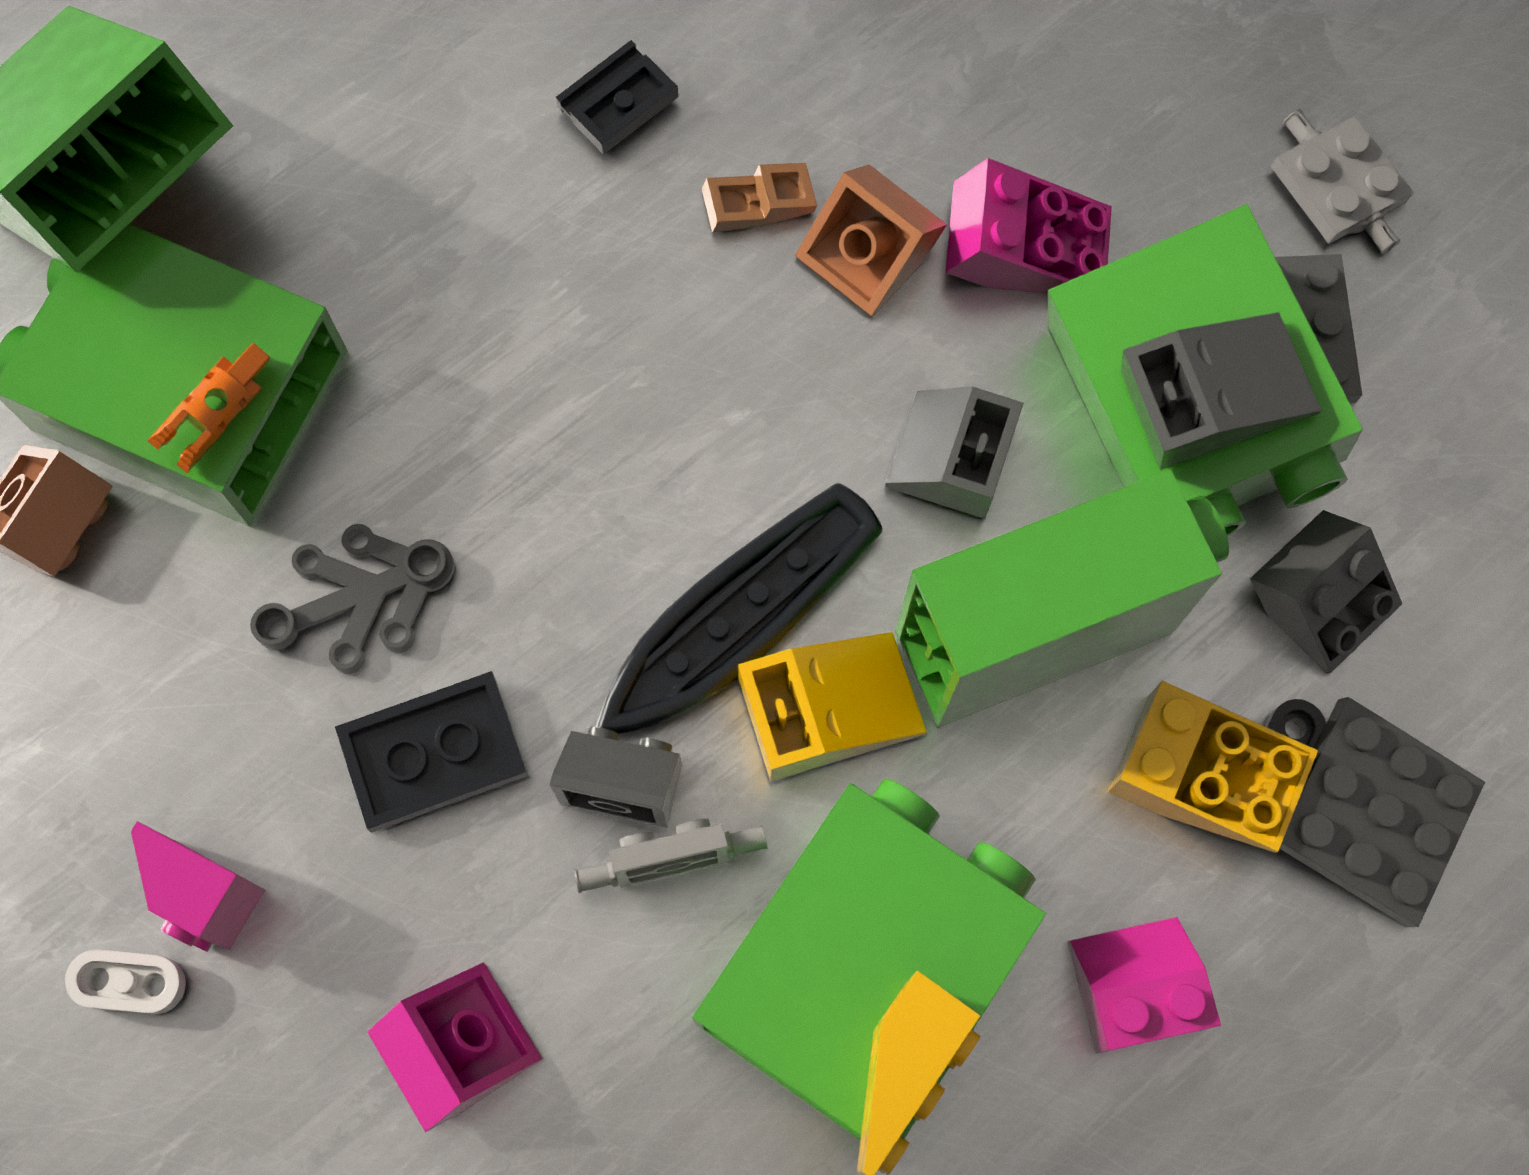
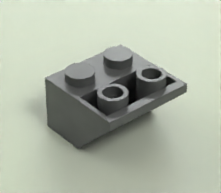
[885,387,1024,519]
[1250,510,1403,673]

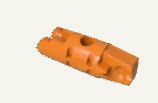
[147,343,270,473]

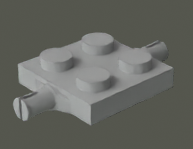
[1271,109,1414,254]
[574,819,768,893]

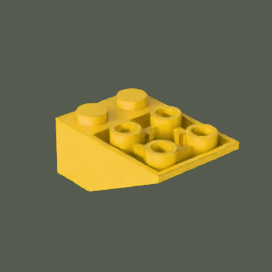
[738,632,927,782]
[1108,681,1318,853]
[857,970,981,1175]

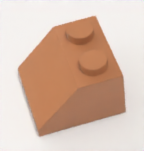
[795,164,947,316]
[0,445,113,577]

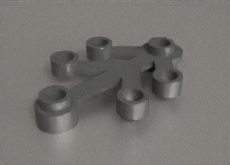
[250,524,454,674]

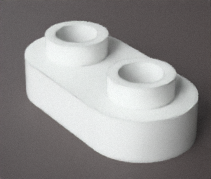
[65,949,186,1014]

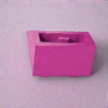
[945,158,1112,294]

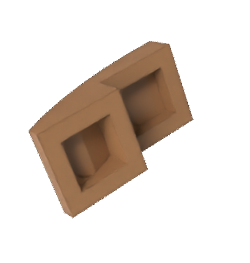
[702,163,817,232]

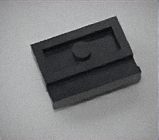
[556,40,679,155]

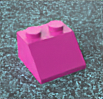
[131,821,265,952]
[1068,917,1221,1054]
[367,962,542,1132]

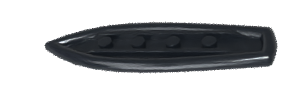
[595,483,883,734]

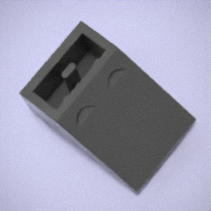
[1121,312,1321,470]

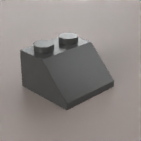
[550,727,682,828]

